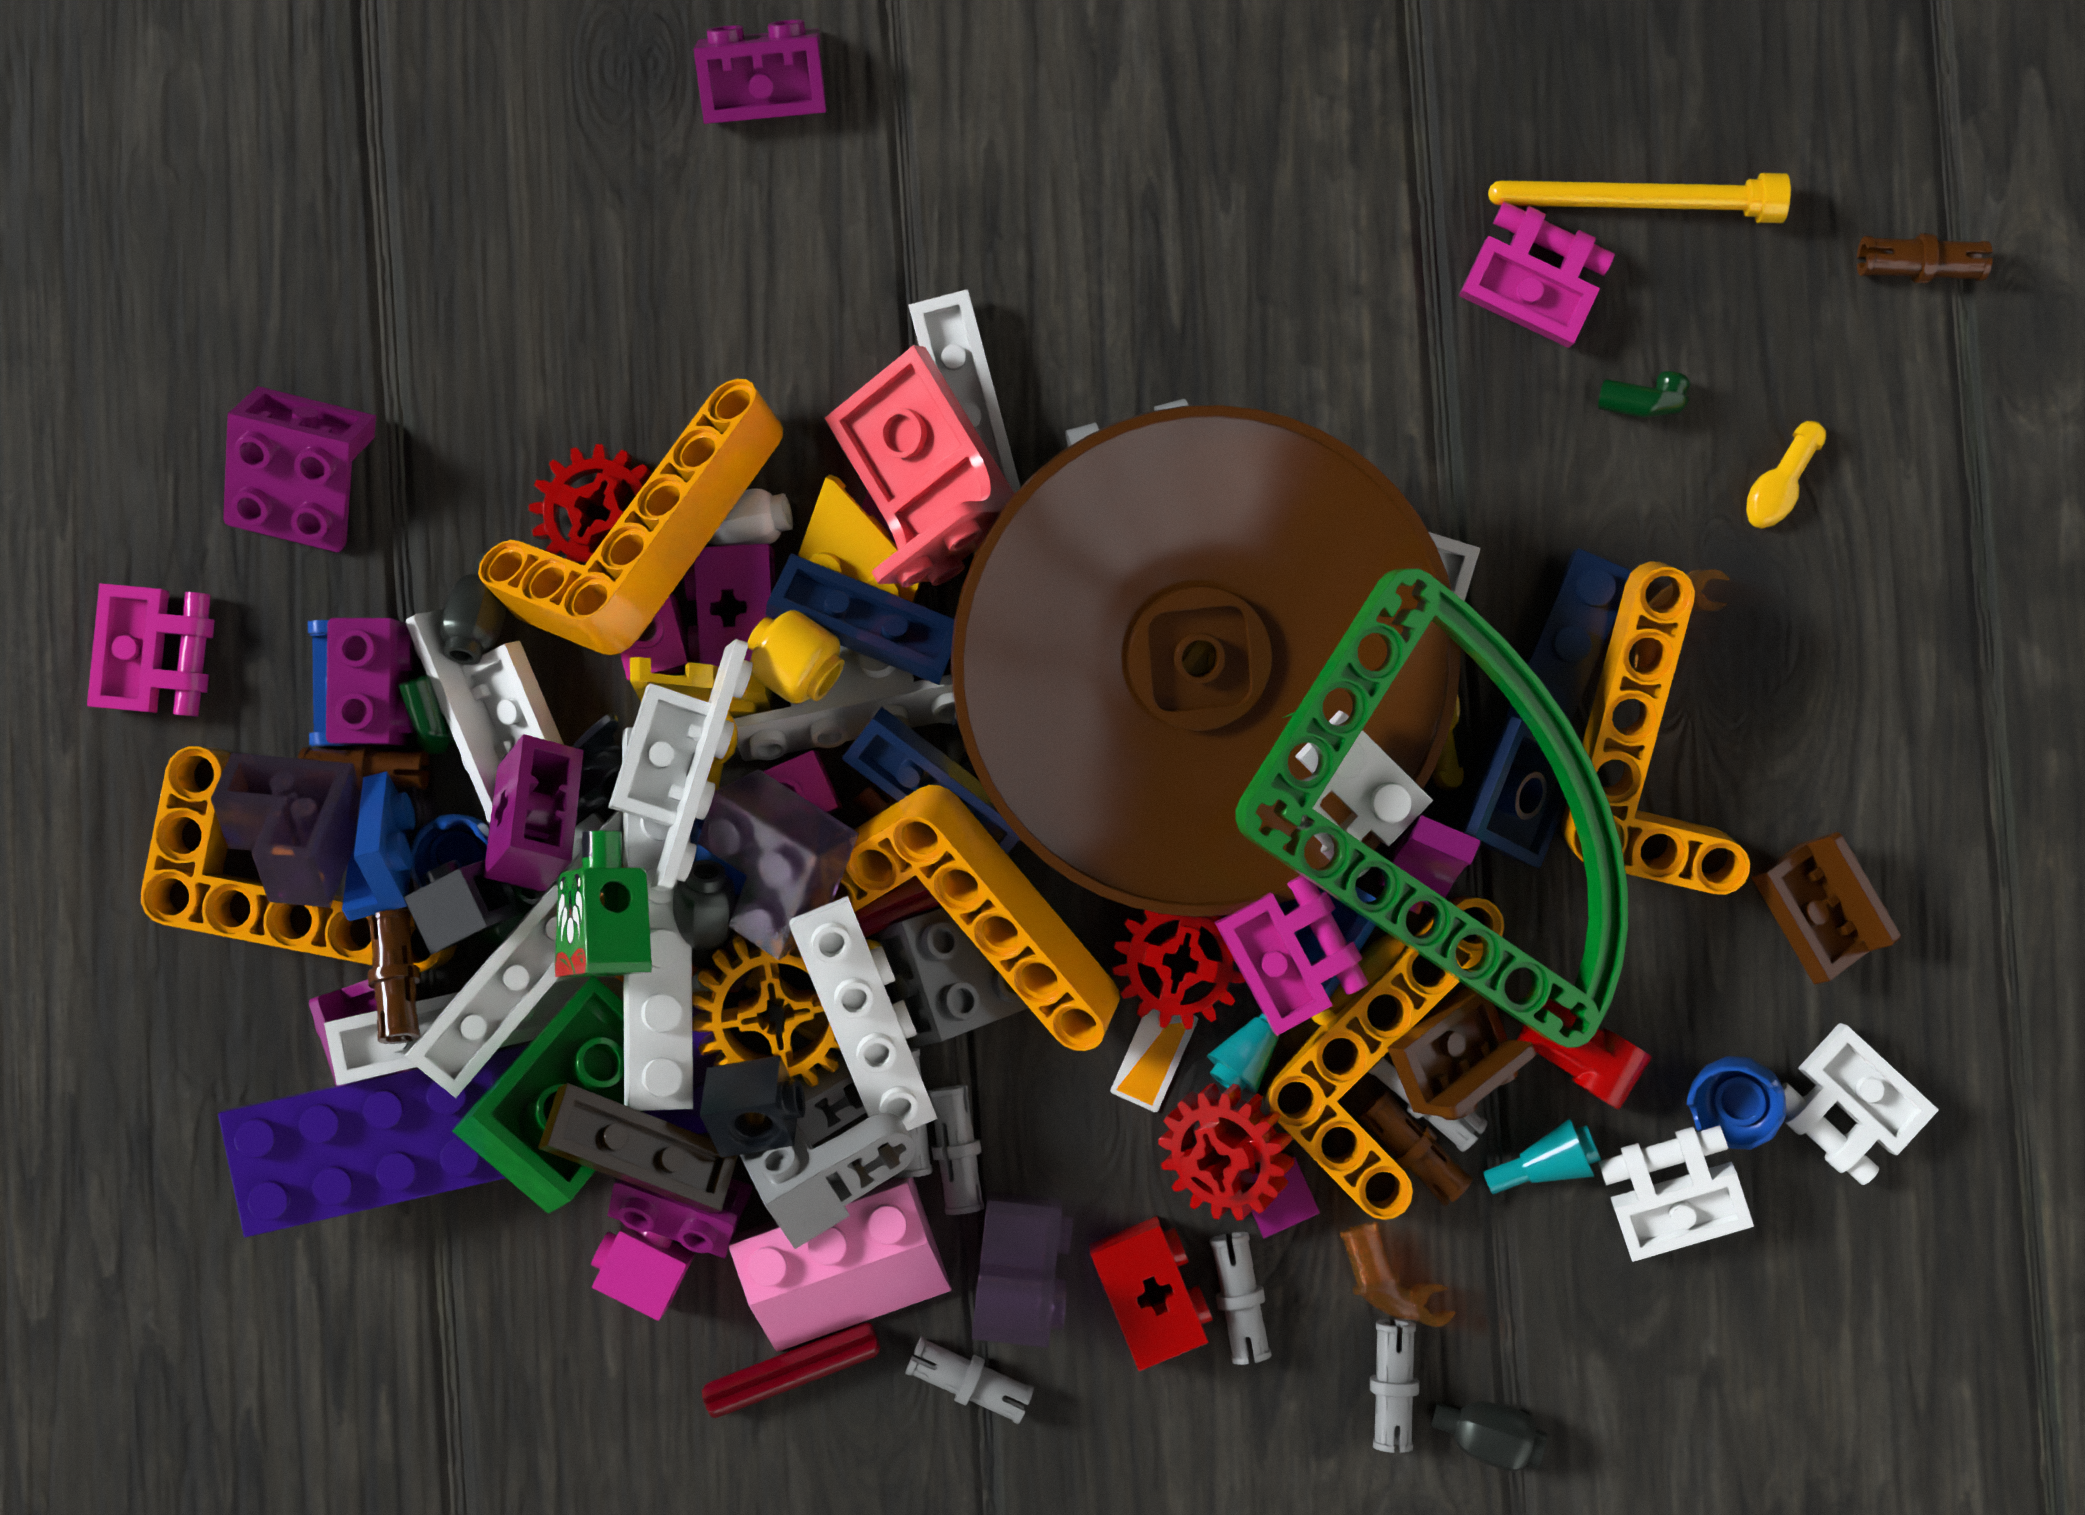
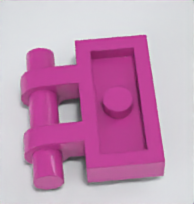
[1459,201,1615,348]
[87,583,215,717]
[1214,875,1369,1036]

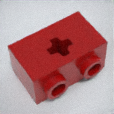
[1089,1216,1213,1371]

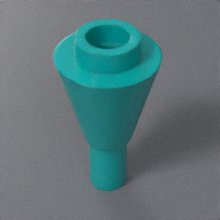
[1207,1012,1280,1093]
[1483,1118,1601,1195]

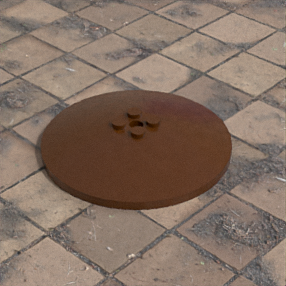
[951,405,1460,917]

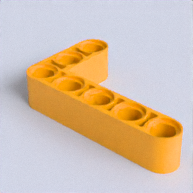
[478,378,783,655]
[1561,561,1750,895]
[141,746,457,972]
[802,785,1120,1051]
[1263,896,1504,1220]

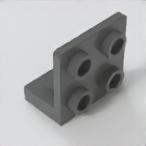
[869,907,1029,1048]

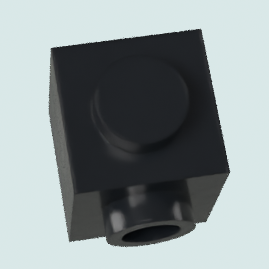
[404,859,523,955]

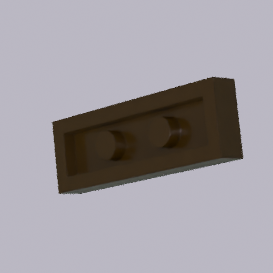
[538,1083,738,1213]

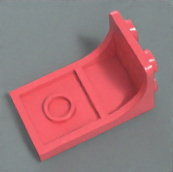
[824,345,1015,587]

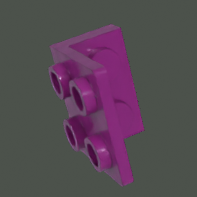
[223,386,376,552]

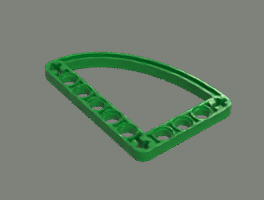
[1235,569,1628,1048]

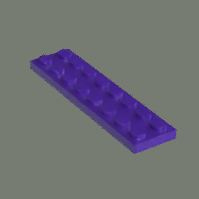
[218,1007,723,1238]

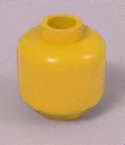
[747,610,844,704]

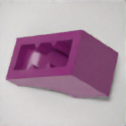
[1375,815,1481,915]

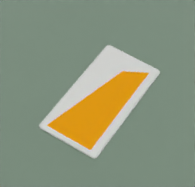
[1110,1008,1198,1112]

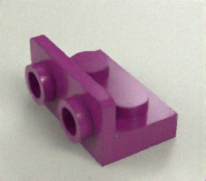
[693,19,827,124]

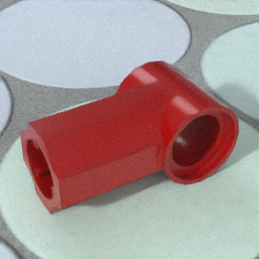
[1517,999,1652,1110]

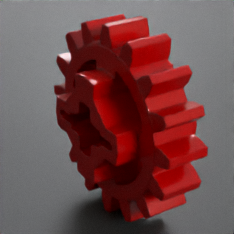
[528,444,652,565]
[1112,910,1245,1030]
[1158,1083,1295,1221]

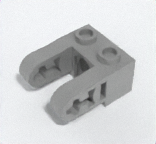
[740,1056,916,1249]

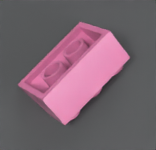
[728,1178,952,1352]

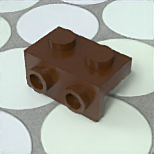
[1751,832,1901,985]
[1387,986,1536,1120]

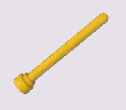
[1488,173,1791,223]

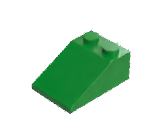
[452,977,643,1214]

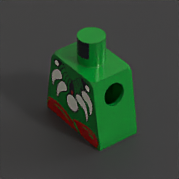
[555,831,652,977]

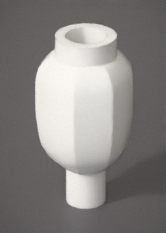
[708,489,793,547]

